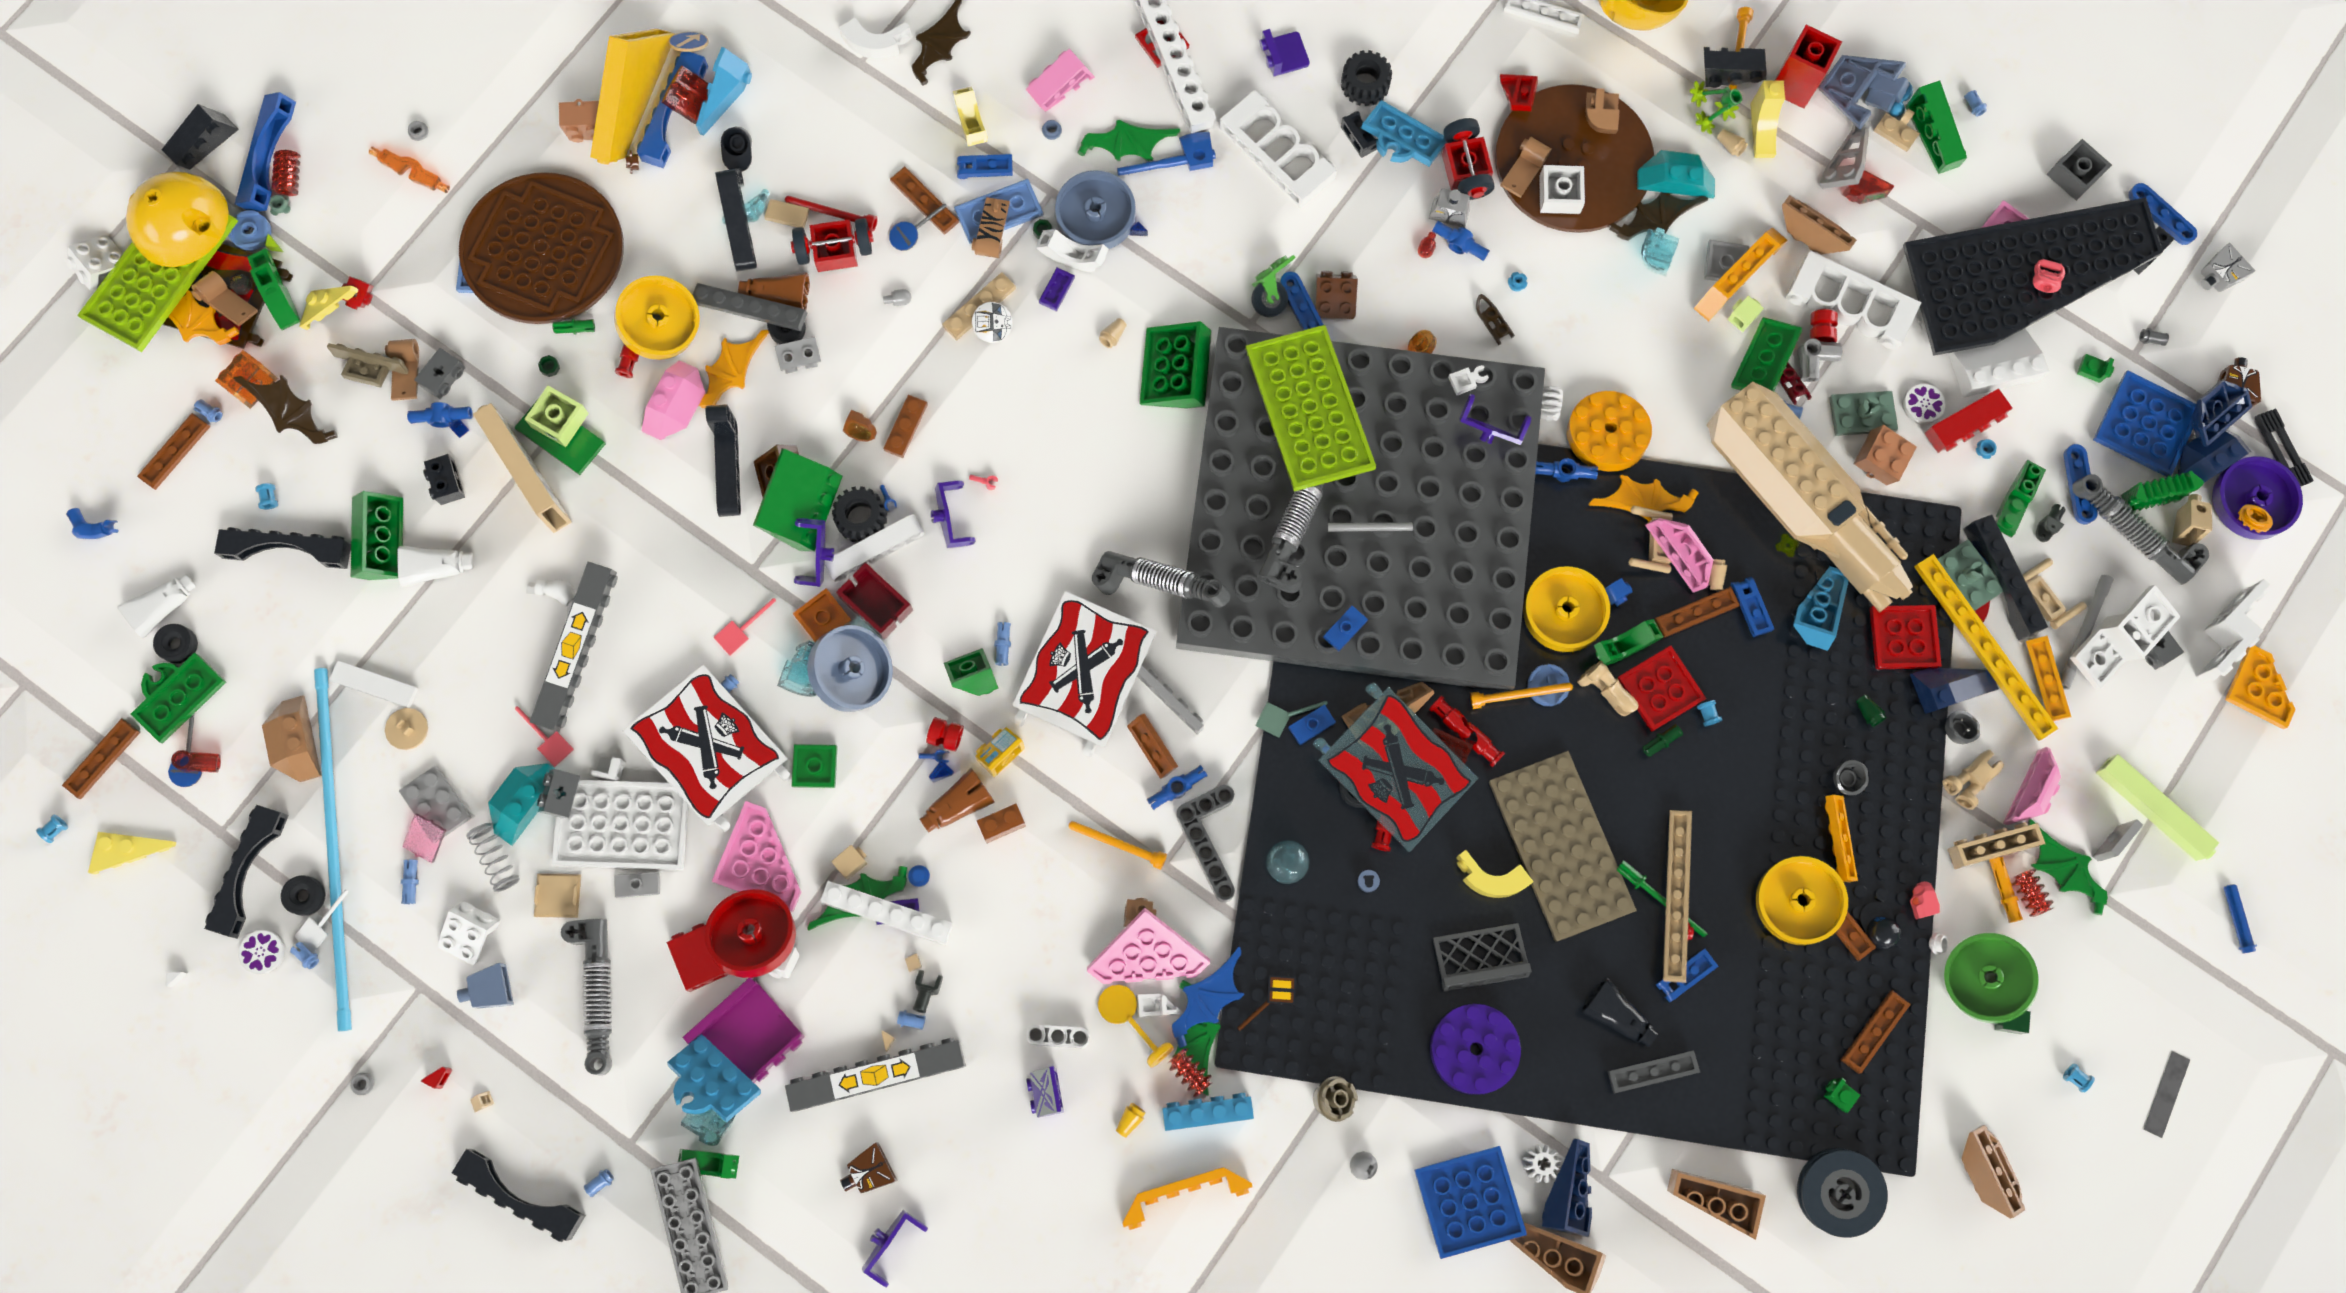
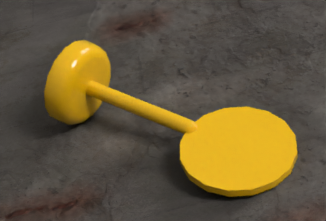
[1098,985,1174,1068]

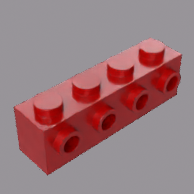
[1924,388,2013,453]

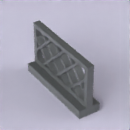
[1433,923,1532,992]

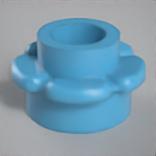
[1508,272,1528,292]
[1976,439,1997,459]

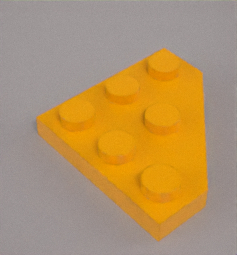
[2225,645,2296,729]

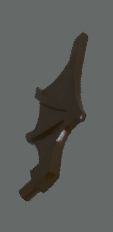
[911,0,971,86]
[1609,192,1708,241]
[233,375,338,444]

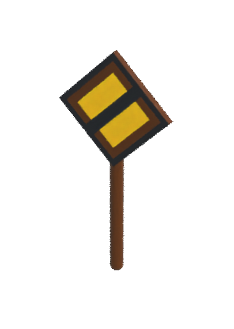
[1237,975,1296,1030]

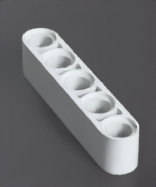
[824,515,924,582]

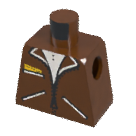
[2217,357,2261,407]
[840,1142,898,1193]

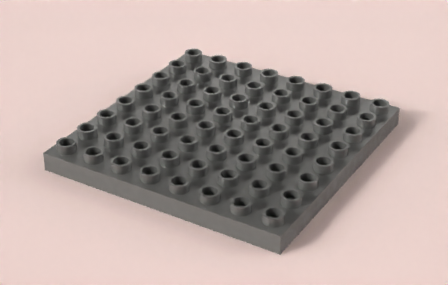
[1176,327,1545,692]

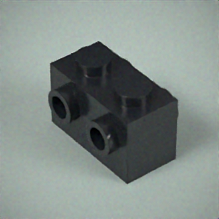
[423,454,465,505]

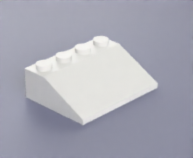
[1948,328,2050,398]

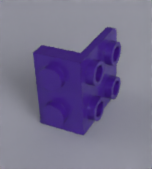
[1259,29,1310,77]

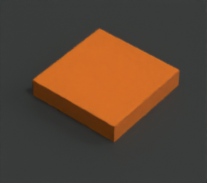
[793,588,852,642]

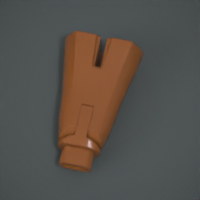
[738,273,810,310]
[919,768,995,833]

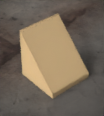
[905,953,922,972]
[882,1031,895,1052]
[470,1091,494,1112]

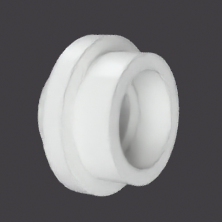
[1929,933,1948,955]

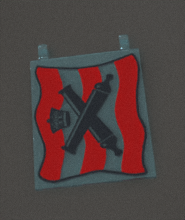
[1313,683,1478,852]

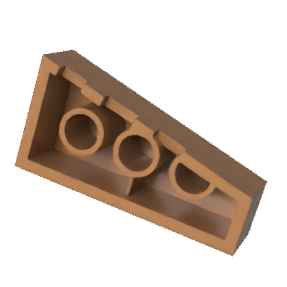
[1667,1169,1766,1240]

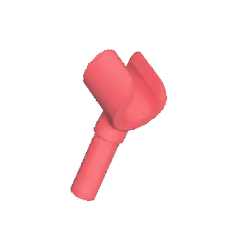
[969,475,998,490]

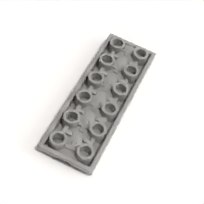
[650,1158,728,1293]

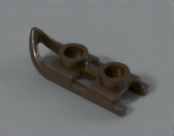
[1476,294,1515,346]

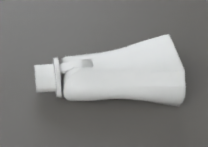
[397,546,474,587]
[117,574,196,638]

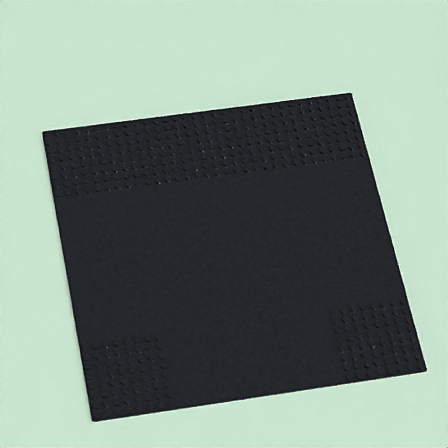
[1214,444,1962,1177]

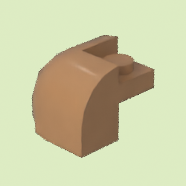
[1585,88,1619,134]

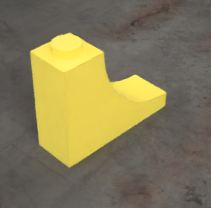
[1750,81,1785,158]

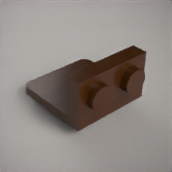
[1315,271,1358,319]

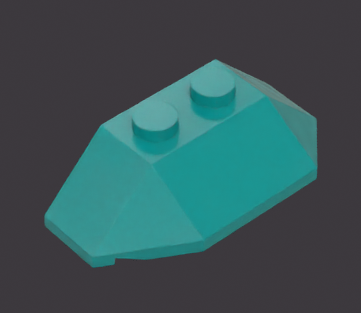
[1637,150,1715,199]
[488,763,555,846]

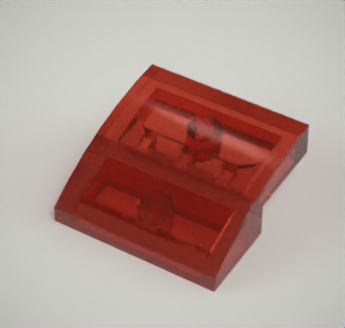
[661,66,708,124]

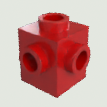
[342,276,374,310]

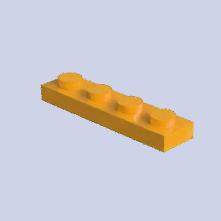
[2026,635,2072,721]
[1825,795,1858,882]

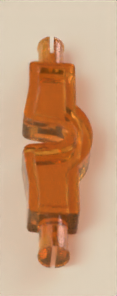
[369,146,450,193]

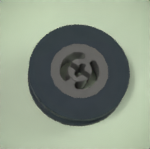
[1797,1148,1888,1238]

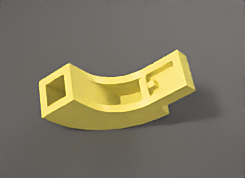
[952,86,988,146]
[1456,850,1533,898]

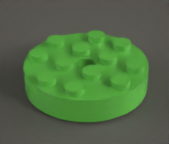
[1944,933,2039,1023]

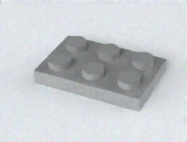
[399,766,472,843]

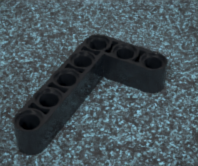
[715,168,757,272]
[705,404,741,517]

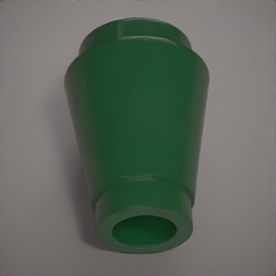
[1856,694,1887,727]

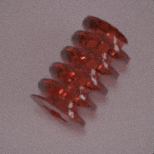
[271,150,301,196]
[2012,868,2055,917]
[1167,1047,1213,1098]

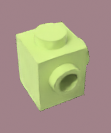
[1728,296,1764,332]

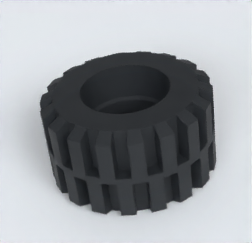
[1341,50,1392,106]
[832,486,887,543]

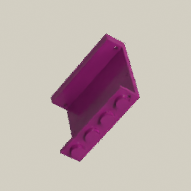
[682,978,805,1083]

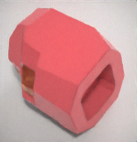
[1910,881,1940,919]

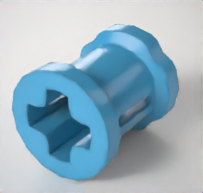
[255,483,278,510]
[1697,700,1722,726]
[36,814,68,843]
[2063,1064,2095,1093]

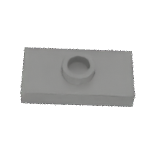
[614,872,660,898]

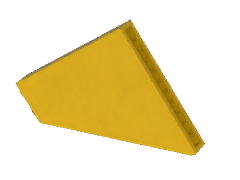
[590,28,675,165]

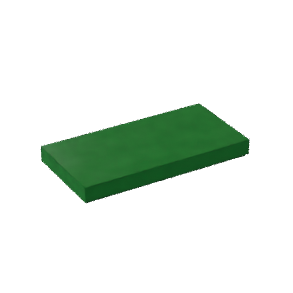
[1731,317,1802,391]
[514,398,606,475]

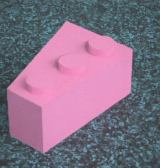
[1026,48,1094,112]

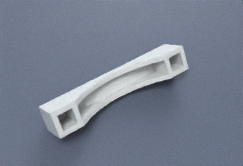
[820,881,953,946]

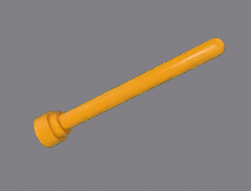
[1729,7,1754,90]
[1470,683,1573,709]
[1068,821,1167,870]

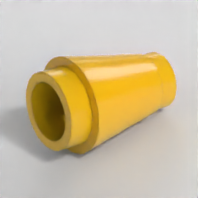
[1116,1103,1146,1138]

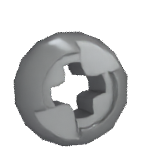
[1349,1151,1378,1180]

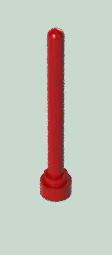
[784,196,878,232]

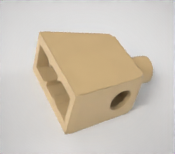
[2172,494,2212,546]

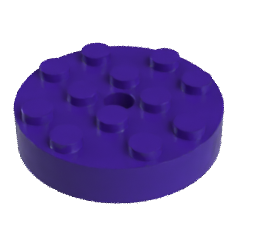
[2212,456,2303,540]
[1430,1004,1521,1095]

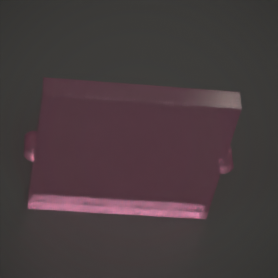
[402,814,446,863]

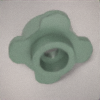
[269,195,291,216]

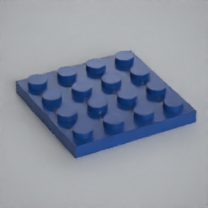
[2093,370,2196,477]
[1414,1146,1527,1259]

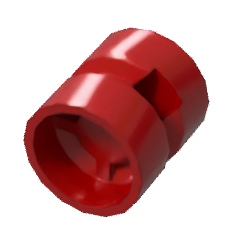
[1810,309,1838,343]
[926,717,964,752]

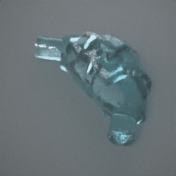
[722,189,770,224]

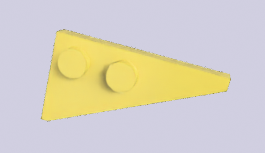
[299,286,358,330]
[88,832,176,874]

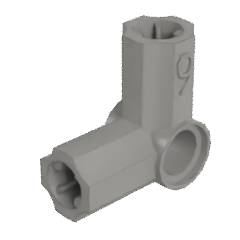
[1797,338,1843,382]

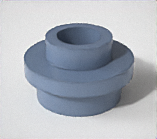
[1042,120,1062,140]

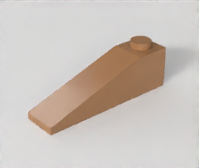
[1342,682,1434,753]
[1510,1222,1606,1293]

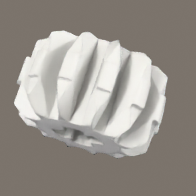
[1541,386,1563,421]
[1523,1145,1561,1183]

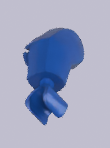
[66,508,119,539]

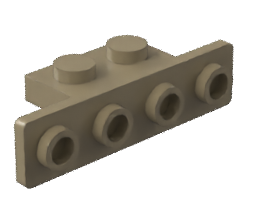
[327,343,409,388]

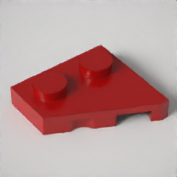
[1500,74,1538,112]

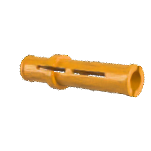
[1989,857,2023,923]

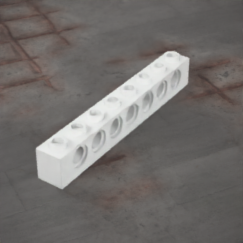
[1134,0,1216,134]

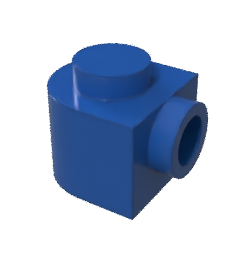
[1605,578,1633,606]

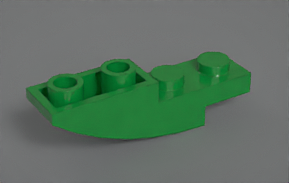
[247,248,301,331]
[1996,460,2046,538]

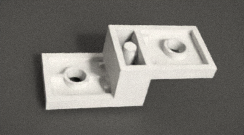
[2196,579,2271,683]
[2070,585,2180,689]

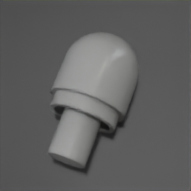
[883,289,912,306]

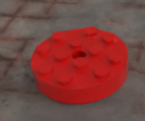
[705,889,796,978]

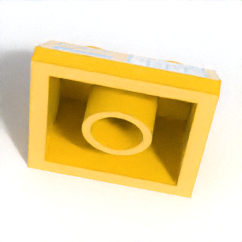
[975,727,1025,778]

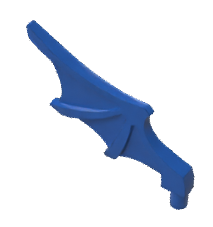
[1172,947,1244,1048]

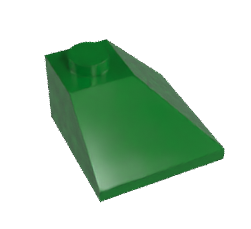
[943,648,999,696]

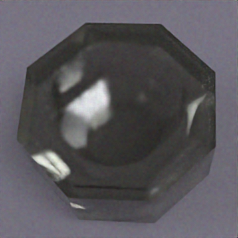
[230,274,252,295]

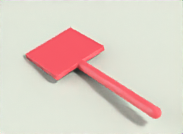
[713,598,776,656]
[515,706,574,767]

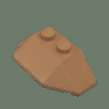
[1782,195,1857,255]
[262,696,321,782]
[1961,1125,2025,1219]

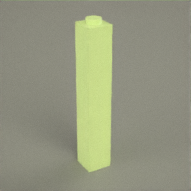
[2096,754,2219,861]

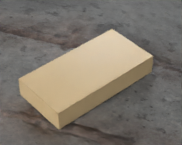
[764,199,810,228]

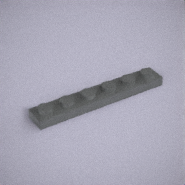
[692,283,808,331]

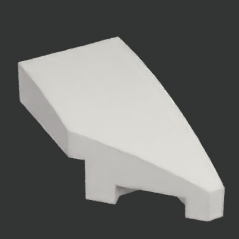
[1136,993,1181,1017]

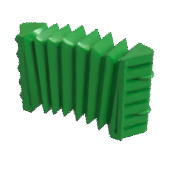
[2121,471,2204,511]

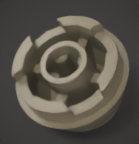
[1313,1076,1358,1122]

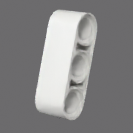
[1026,1024,1090,1048]

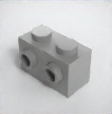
[775,337,821,374]

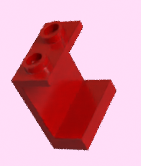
[666,923,730,992]

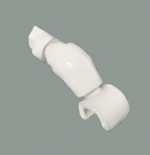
[526,579,576,616]

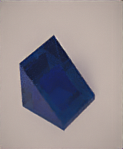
[1129,221,1148,236]
[449,420,469,438]

